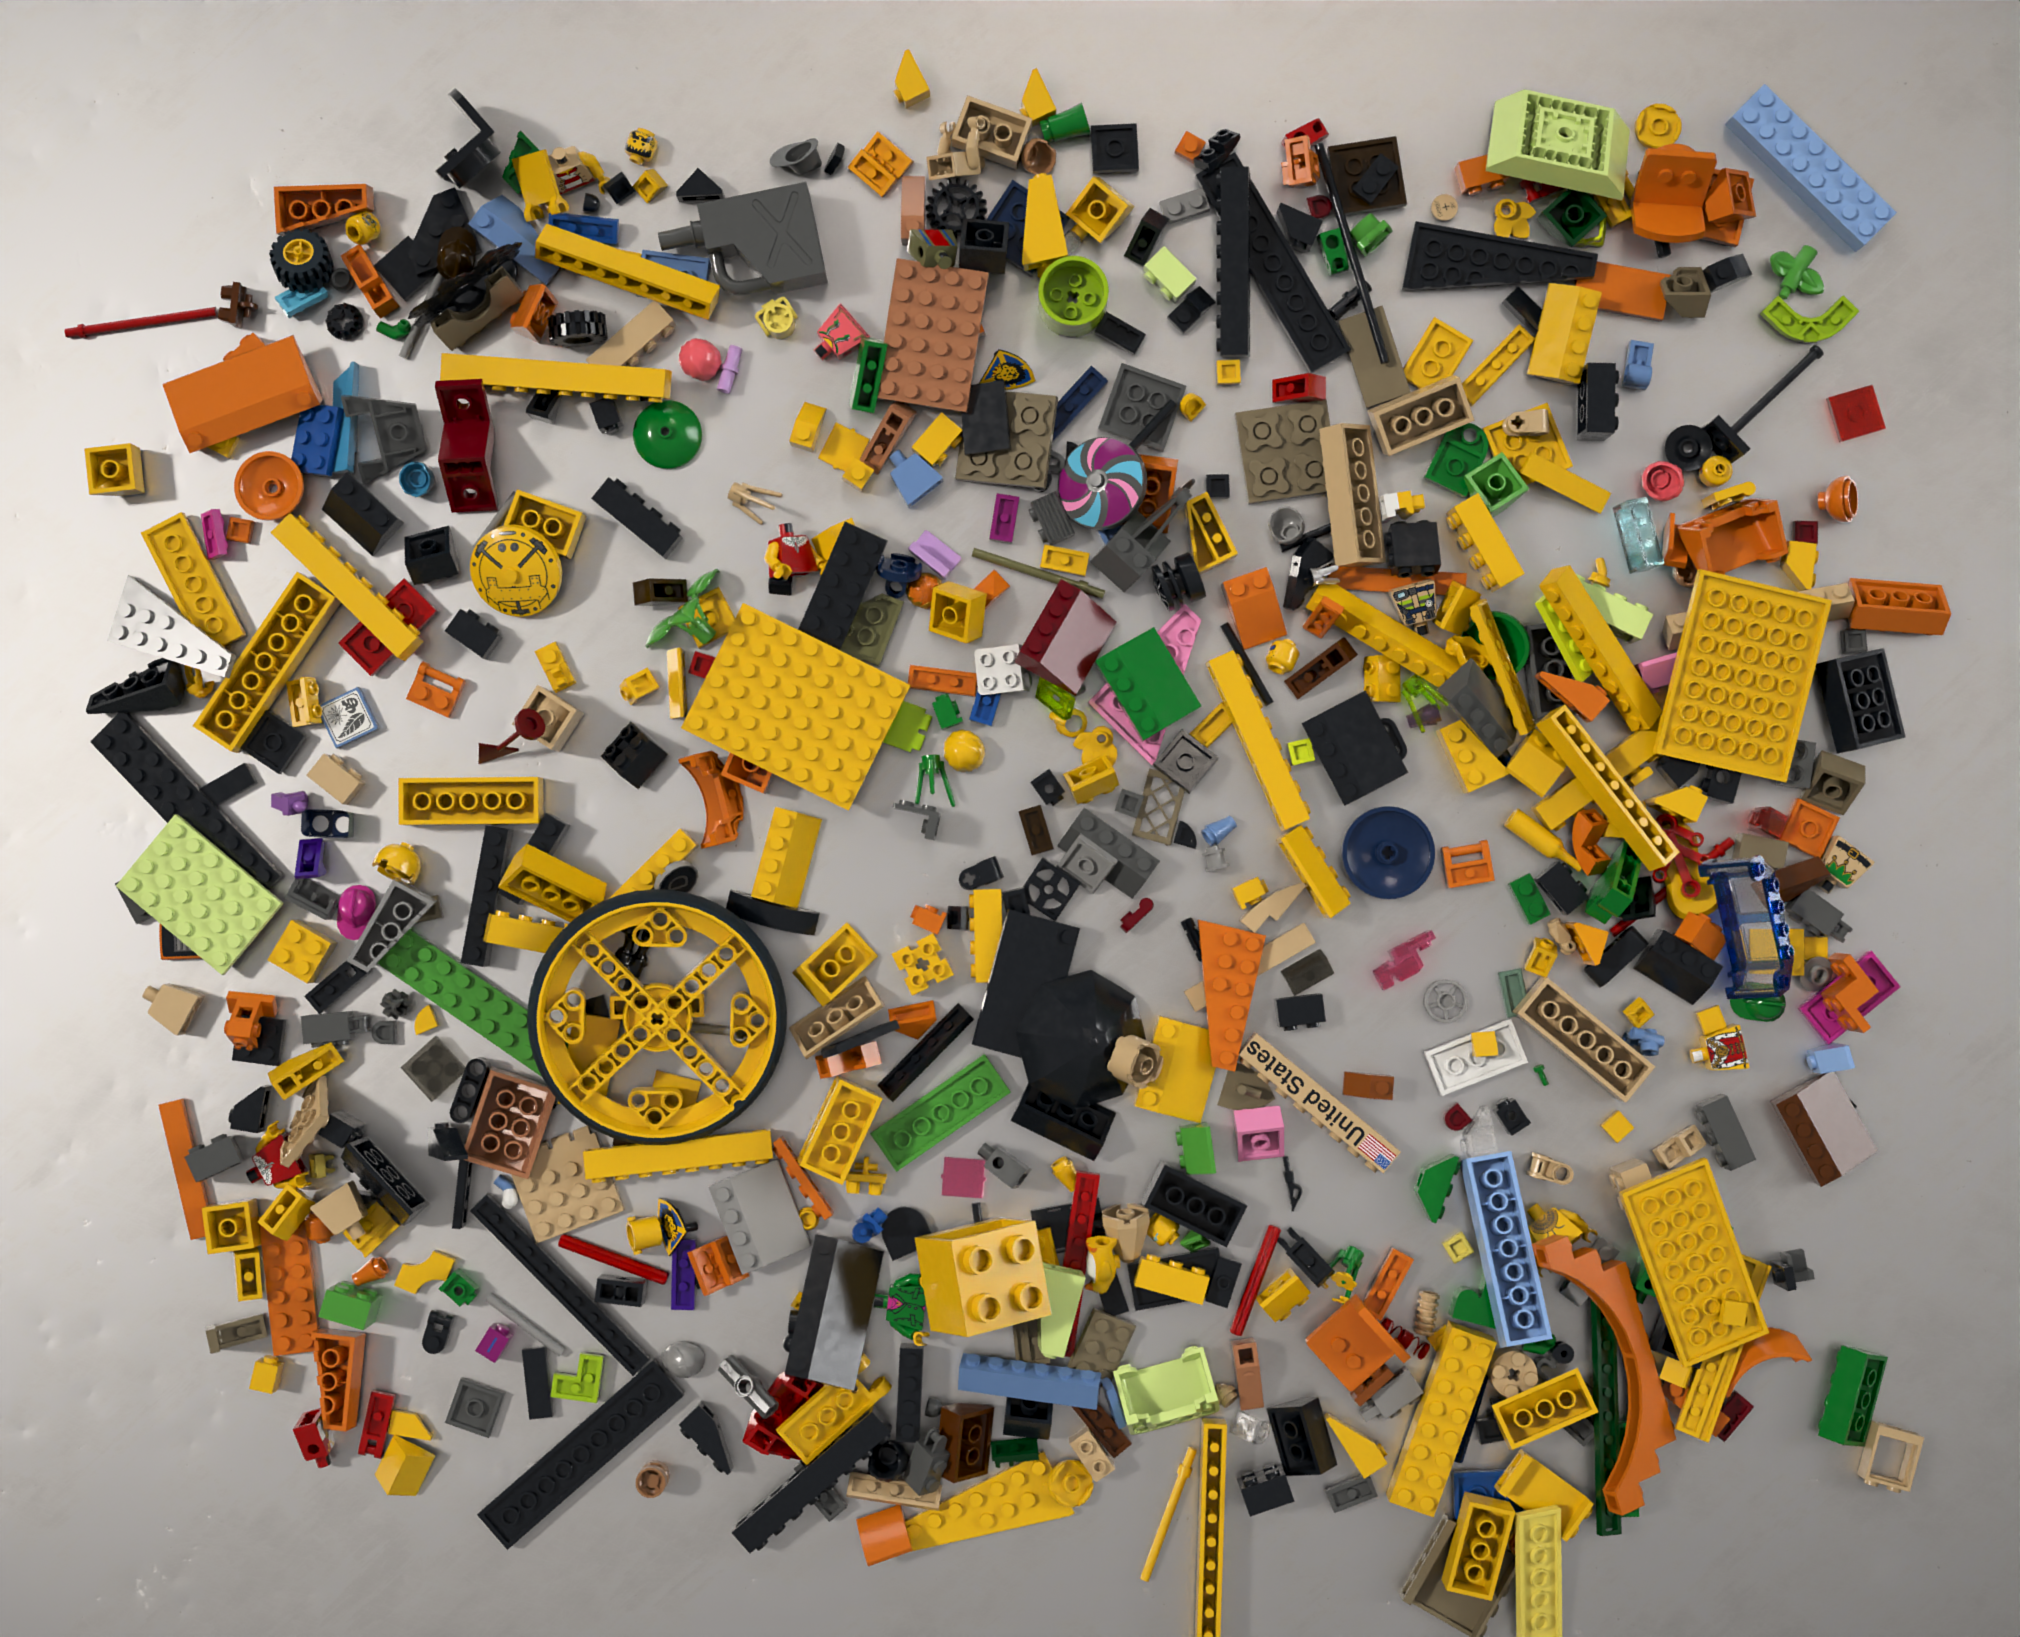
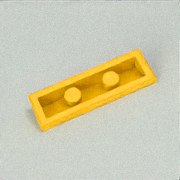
[667,647,688,719]

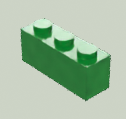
[849,336,888,413]

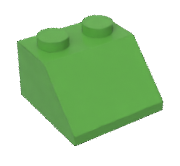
[1176,1122,1216,1174]

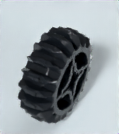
[925,178,987,241]

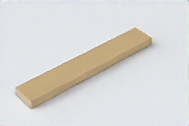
[1184,923,1316,1012]

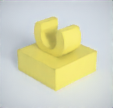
[308,1153,335,1179]

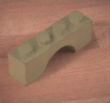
[430,266,524,351]

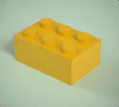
[503,489,587,560]

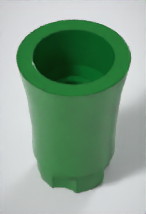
[1039,102,1091,143]

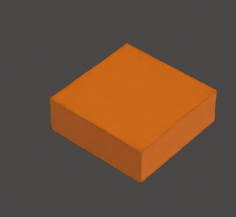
[226,517,255,544]

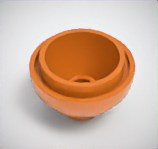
[1818,476,1858,522]

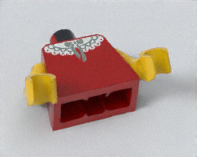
[764,523,827,580]
[246,1120,312,1189]

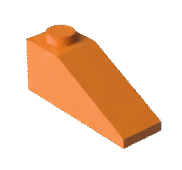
[1534,671,1610,723]

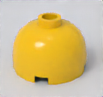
[372,842,421,885]

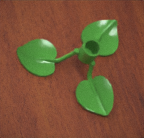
[645,569,720,649]

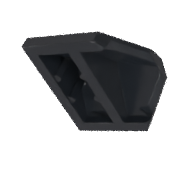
[1618,876,1656,921]

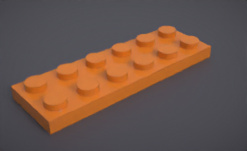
[258,1216,320,1356]

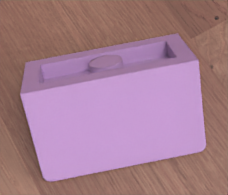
[908,530,961,580]

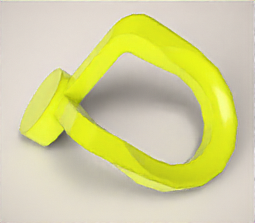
[1573,218,1606,248]

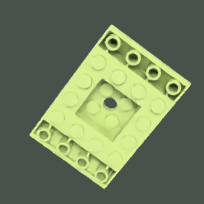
[1485,89,1630,200]

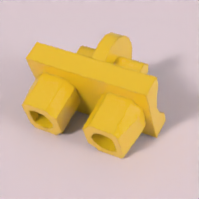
[845,1156,887,1195]

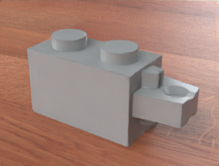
[1359,1365,1424,1422]

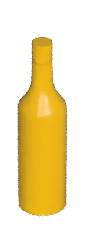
[1504,808,1582,872]

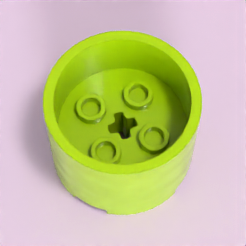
[1038,256,1109,337]

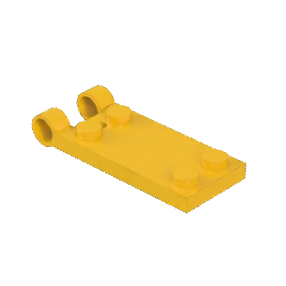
[776,1352,892,1465]

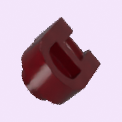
[1120,898,1154,933]

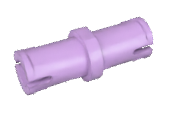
[717,345,742,394]

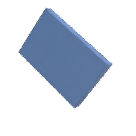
[636,250,711,298]

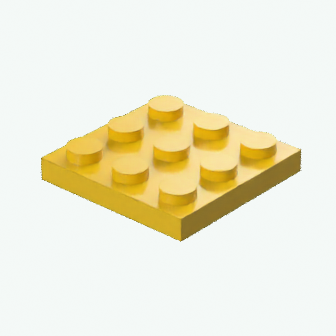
[1482,403,1573,485]

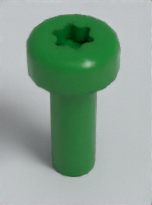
[1533,1064,1549,1086]

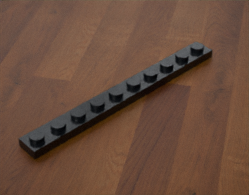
[470,1194,651,1376]

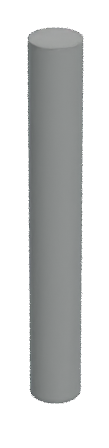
[473,491,516,548]

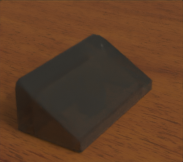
[1281,949,1334,996]

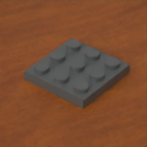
[1098,363,1187,452]

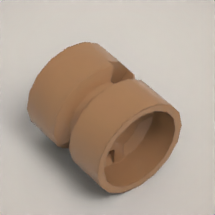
[636,1460,670,1498]

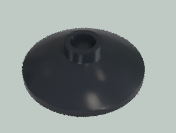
[1665,425,1712,471]

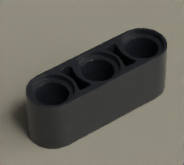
[1583,925,1649,988]
[450,1057,491,1123]

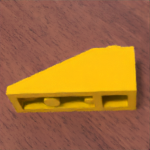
[267,1042,344,1100]
[1324,1412,1388,1479]

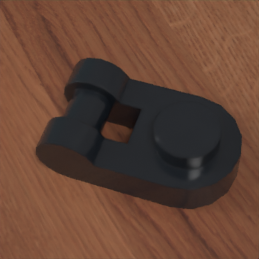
[422,1310,454,1354]

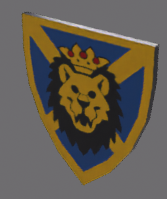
[979,349,1036,390]
[658,1198,698,1256]

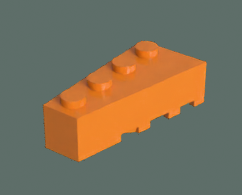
[274,184,374,236]
[311,1328,366,1432]

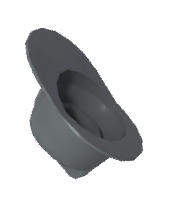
[770,138,822,174]

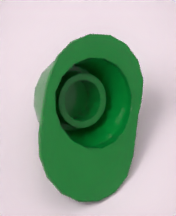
[1730,983,1786,1022]

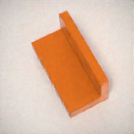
[1662,513,1688,569]

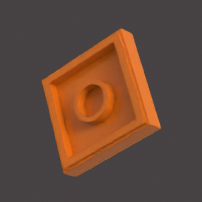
[1777,798,1840,859]

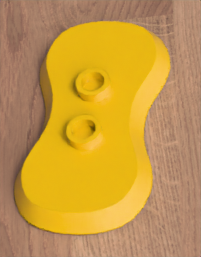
[1660,821,1722,920]

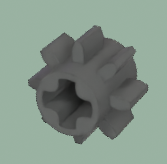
[380,989,411,1020]

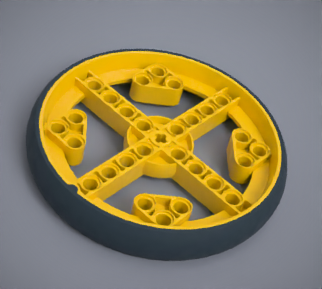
[527,889,787,1145]

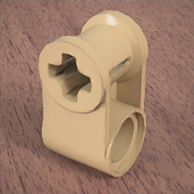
[1502,409,1549,437]
[1526,1152,1574,1185]

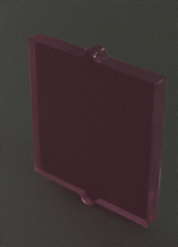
[941,1157,986,1198]

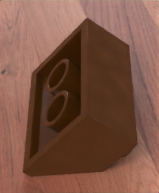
[939,1403,994,1483]

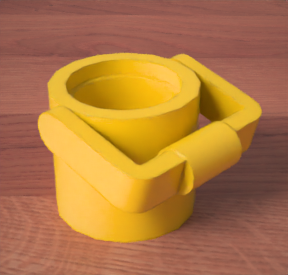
[626,1215,662,1255]

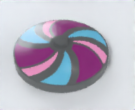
[1058,437,1147,530]

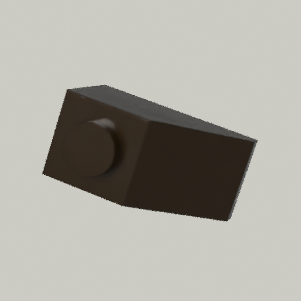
[633,578,688,606]

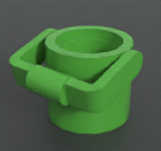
[1350,213,1393,257]

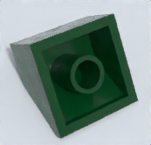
[1537,189,1607,247]

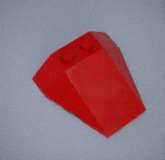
[742,1372,824,1463]

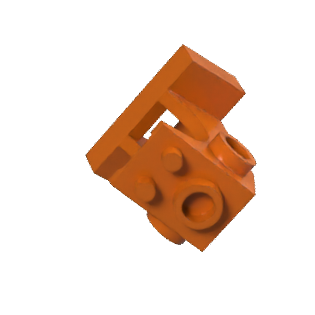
[1281,135,1320,188]
[224,991,278,1051]

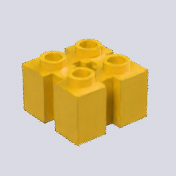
[892,933,954,996]

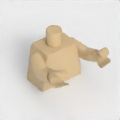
[926,116,985,180]

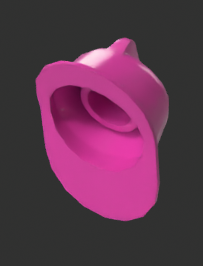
[337,885,376,940]

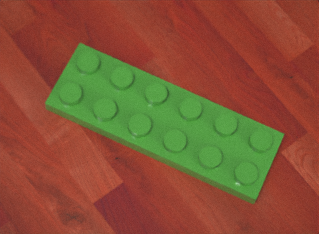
[870,1053,1011,1172]

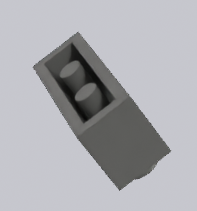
[1696,1094,1756,1171]

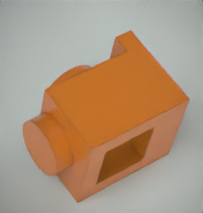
[910,904,947,935]

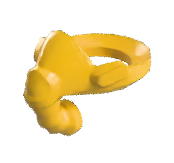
[184,665,215,698]
[1049,707,1087,737]

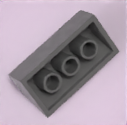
[1437,658,1517,758]
[1057,808,1160,899]

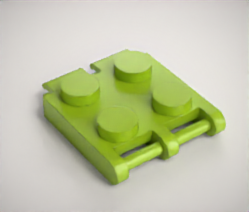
[883,701,932,753]

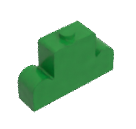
[1585,840,1642,924]
[1448,1272,1496,1329]

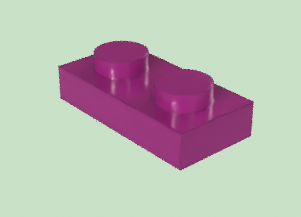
[989,493,1019,543]

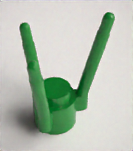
[915,755,956,807]

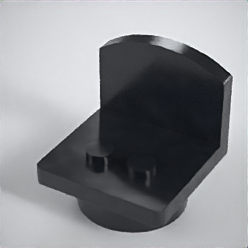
[434,88,501,189]

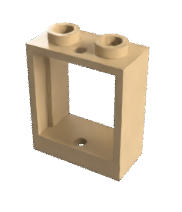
[1857,1420,1924,1493]

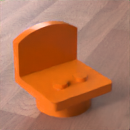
[1630,144,1717,243]
[1305,1294,1411,1391]

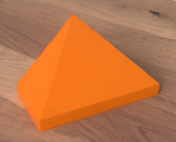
[974,569,1010,610]
[888,1000,937,1040]

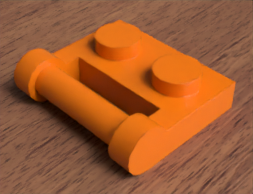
[406,661,466,718]
[1440,840,1495,888]

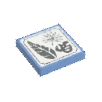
[320,687,379,749]

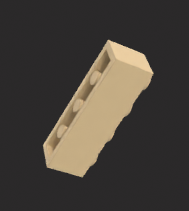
[586,301,676,367]

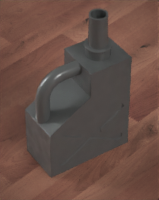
[658,182,828,295]

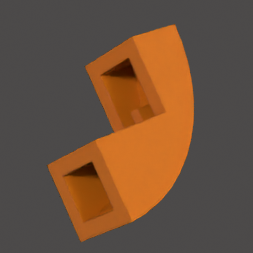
[1572,808,1611,876]
[815,1041,882,1079]

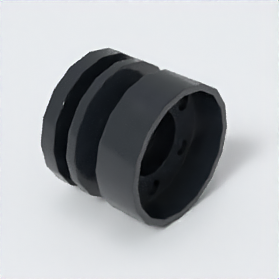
[1151,552,1206,612]

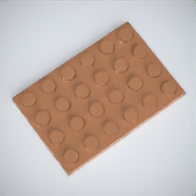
[877,258,989,413]

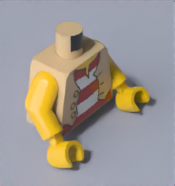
[545,146,610,214]

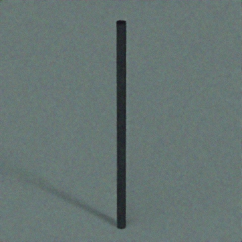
[1314,143,1390,364]

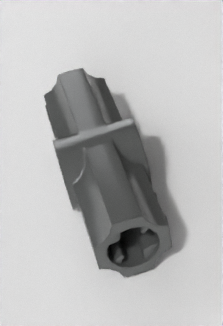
[718,1355,779,1419]

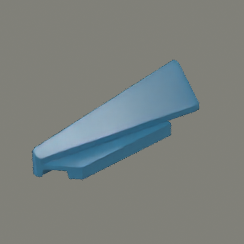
[332,362,359,474]

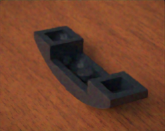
[726,889,820,935]

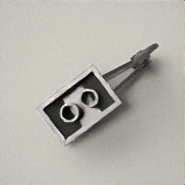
[1090,479,1195,592]

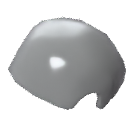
[1268,507,1305,545]

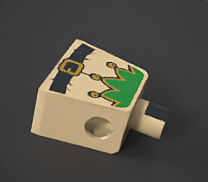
[1817,836,1875,894]

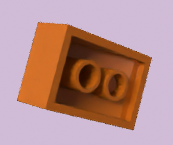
[510,284,558,343]
[1123,454,1178,533]
[1221,567,1287,650]

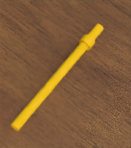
[1140,1447,1197,1582]

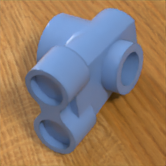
[1622,1027,1665,1056]

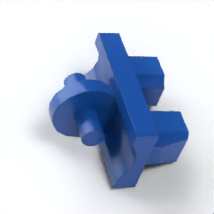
[852,1207,888,1243]

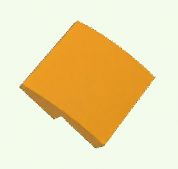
[848,131,914,197]

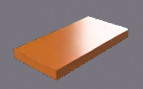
[1575,261,1671,321]

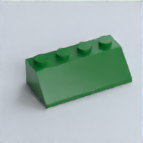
[1818,1345,1888,1447]

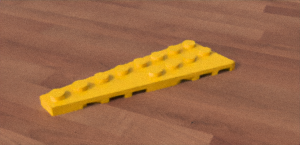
[905,1450,1075,1552]

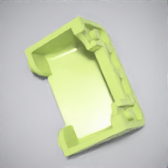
[1113,1346,1220,1435]

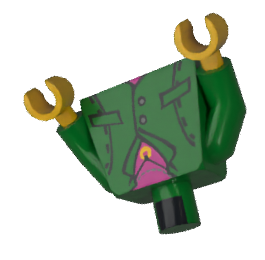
[873,1273,930,1346]

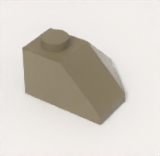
[1660,267,1711,318]

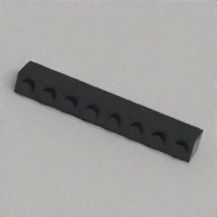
[1216,166,1250,358]
[731,1405,892,1553]

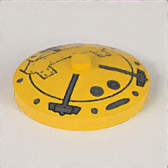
[470,525,562,617]

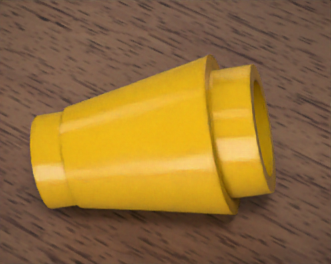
[1051,1156,1076,1192]

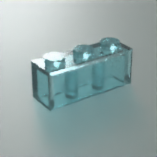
[1612,497,1664,574]

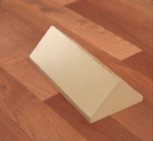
[789,976,885,1059]

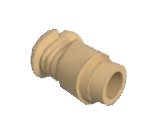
[1547,918,1577,955]

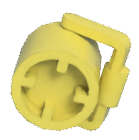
[755,297,798,339]

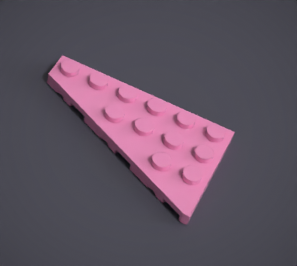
[1088,604,1201,766]

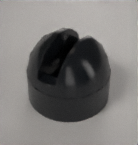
[583,193,600,213]

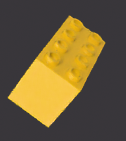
[797,1075,882,1185]

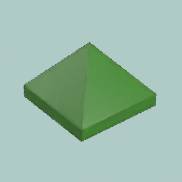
[1180,1230,1211,1252]

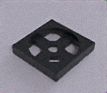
[1023,857,1081,921]

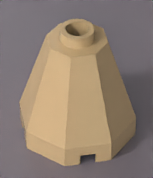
[1101,1203,1150,1263]

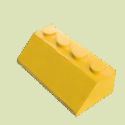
[1527,283,1602,385]
[751,807,822,908]
[1276,825,1351,918]
[498,844,607,923]
[1491,1368,1598,1450]

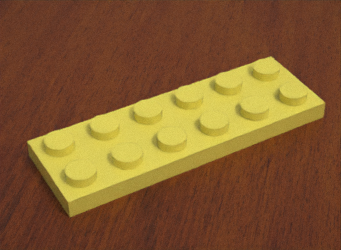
[1515,1505,1562,1637]

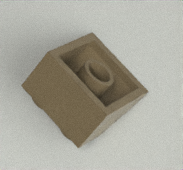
[1800,750,1865,815]

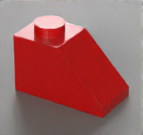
[1272,373,1326,403]

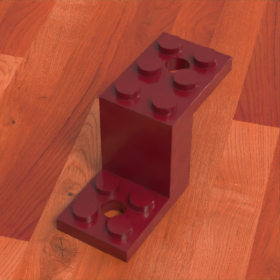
[435,379,498,513]

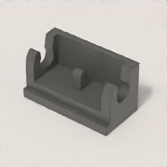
[284,878,341,920]

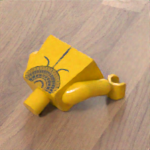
[1527,1203,1598,1278]

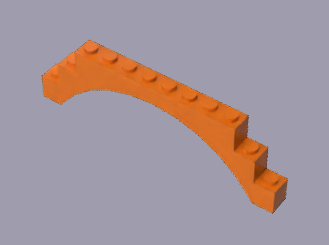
[1532,1234,1676,1516]

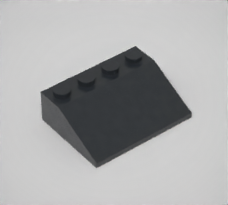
[1816,648,1906,754]
[1302,690,1408,806]
[341,1136,429,1226]

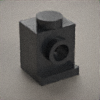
[1030,769,1065,806]
[1492,1097,1531,1136]

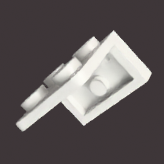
[974,644,1032,695]

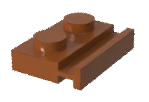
[1349,1363,1394,1407]

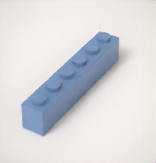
[958,1353,1101,1410]

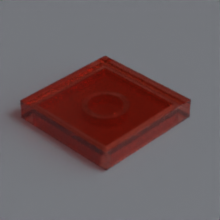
[1826,385,1886,443]

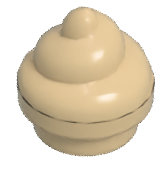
[1215,1383,1238,1408]

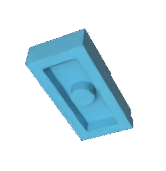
[275,287,328,318]

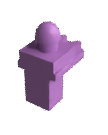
[271,791,308,816]

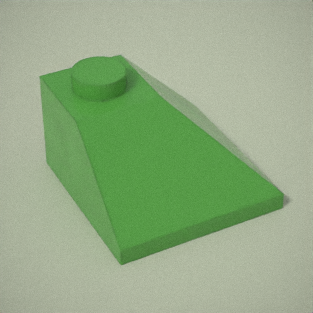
[1464,452,1529,518]

